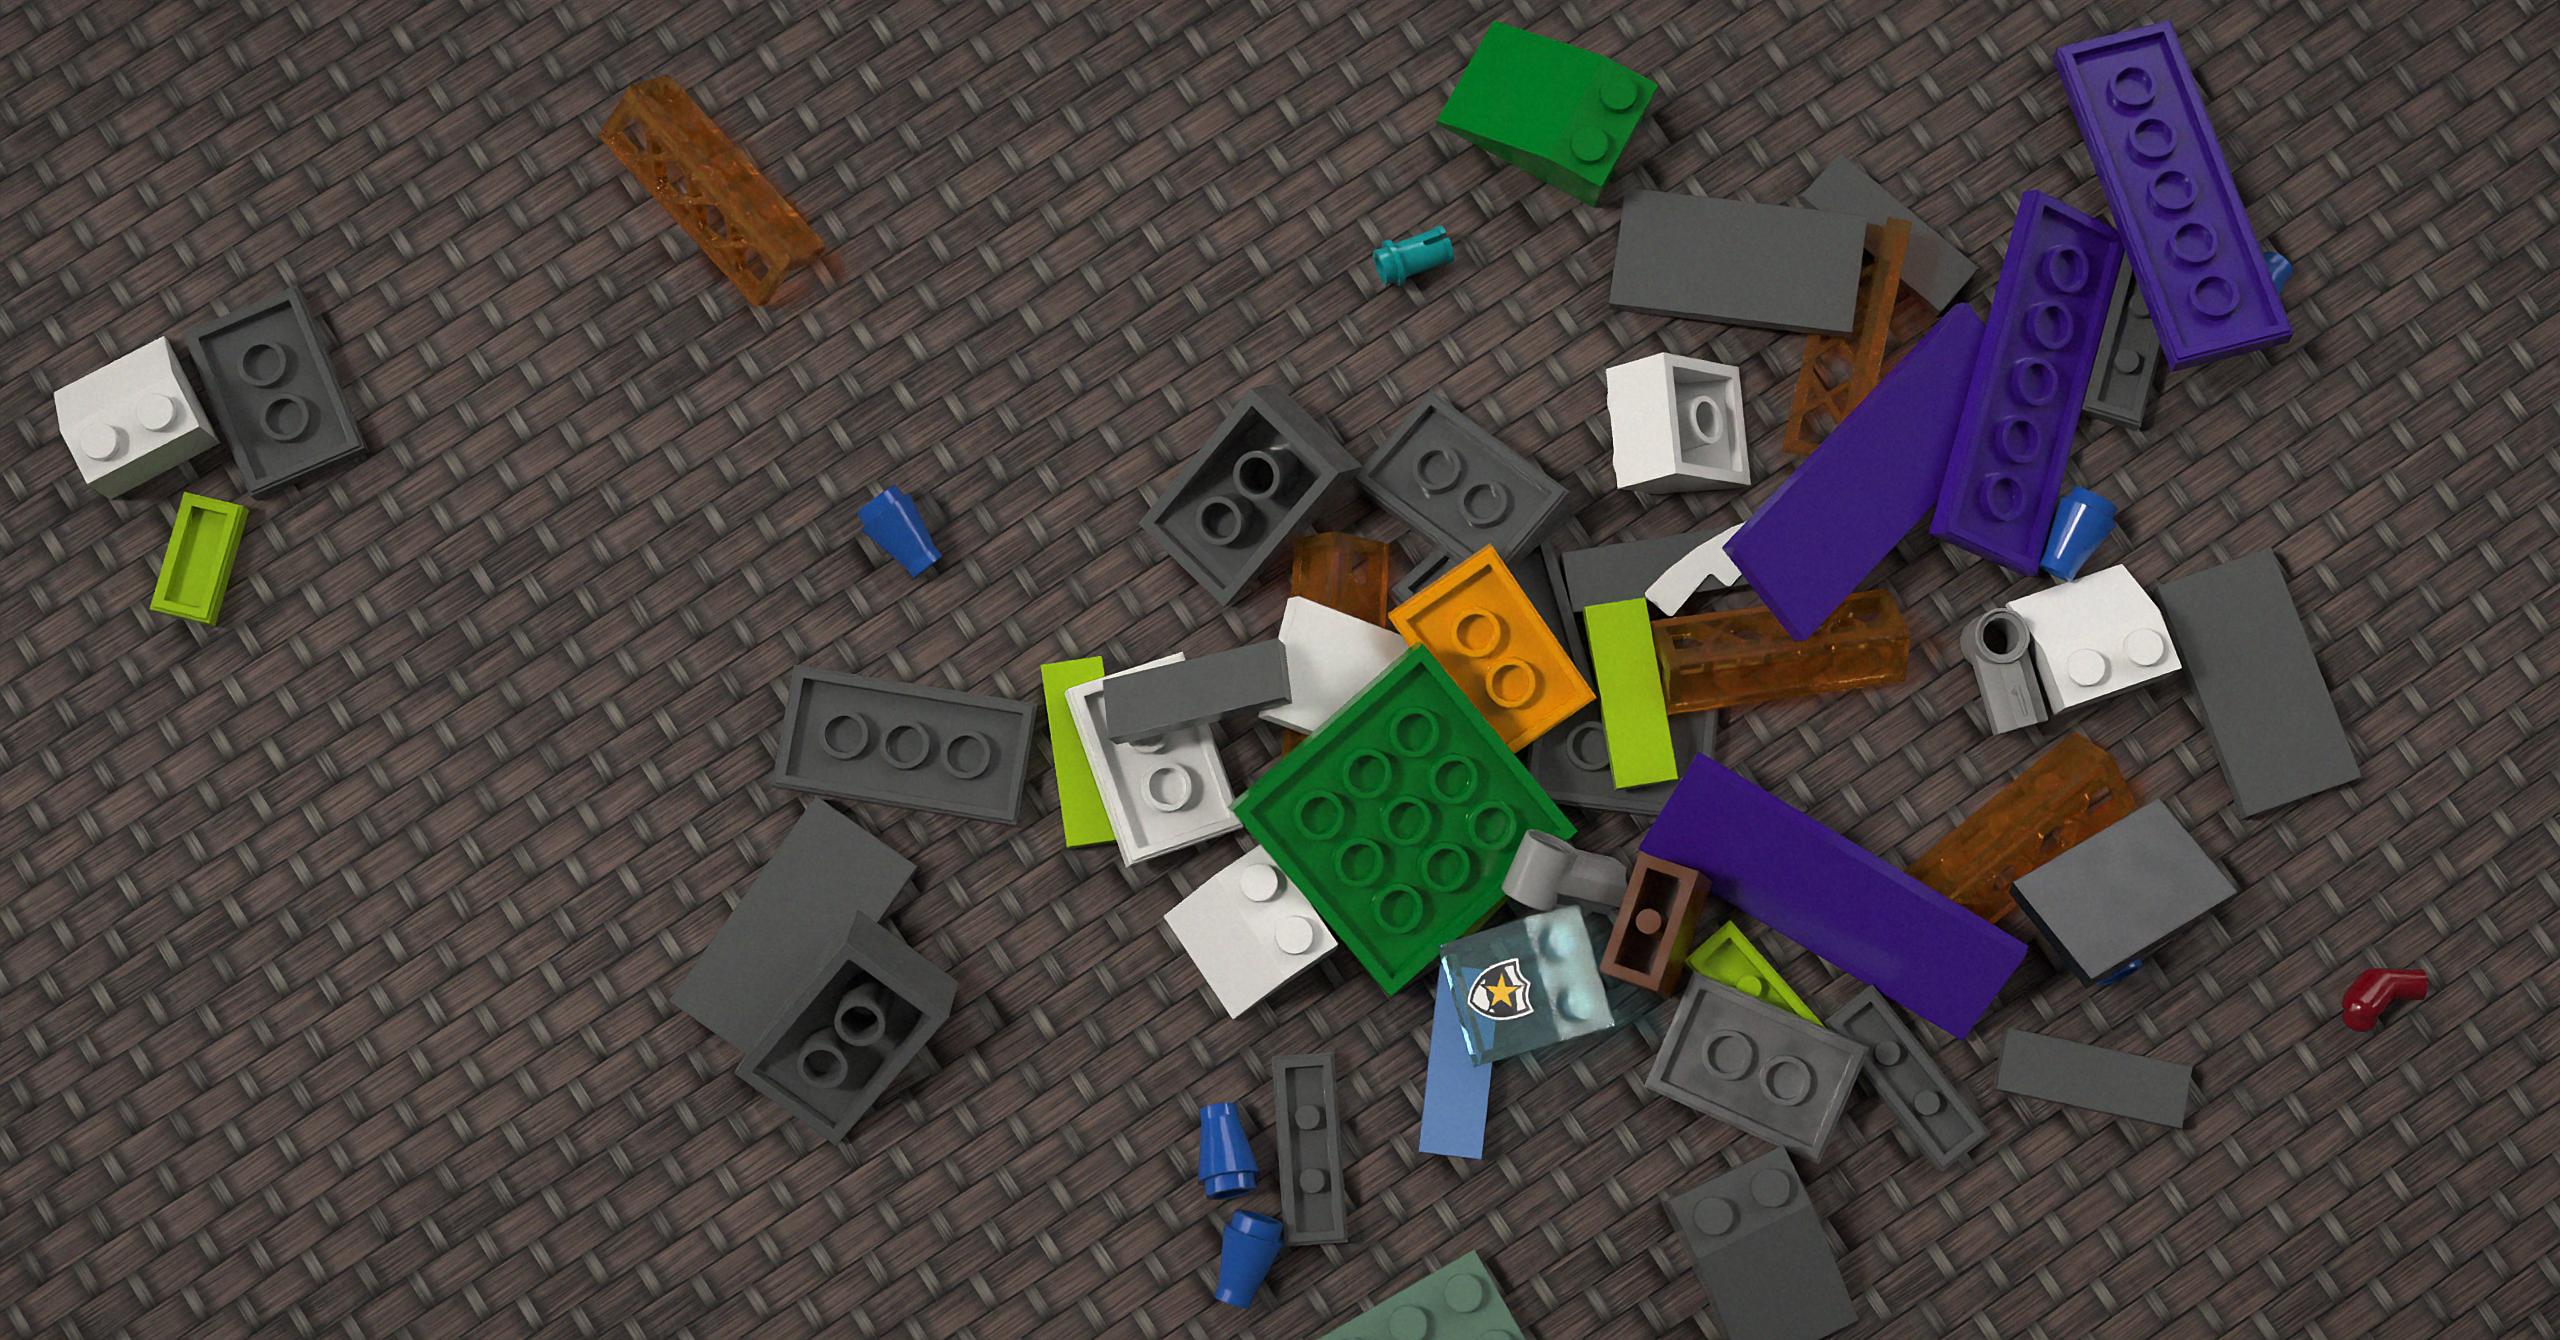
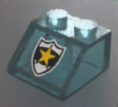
[1438,904,1615,1067]

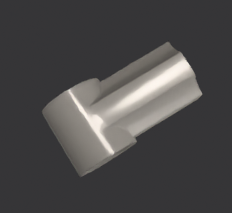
[1960,608,2048,736]
[1501,829,1628,914]

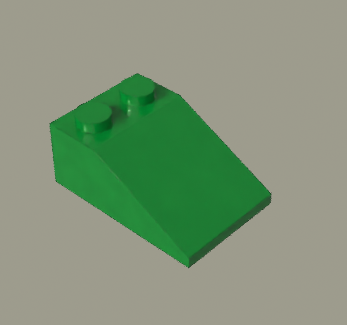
[1436,20,1658,208]

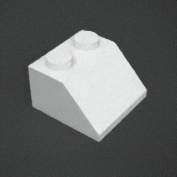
[54,336,220,500]
[1606,352,1751,494]
[2006,564,2182,719]
[1164,845,1338,1020]

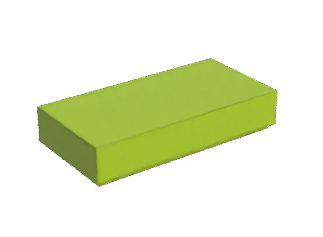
[150,492,249,627]

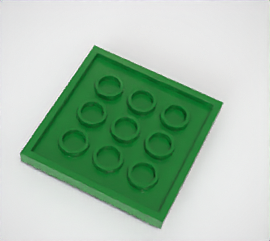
[1228,641,1578,997]

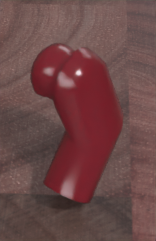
[2341,968,2428,1032]

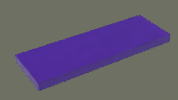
[2053,20,2294,372]
[1929,189,2125,576]
[1722,302,1986,641]
[1638,751,2028,1041]

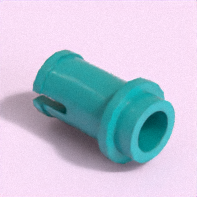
[1373,225,1454,287]

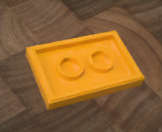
[1388,543,1597,754]

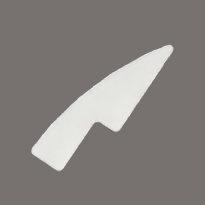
[1645,521,1747,616]

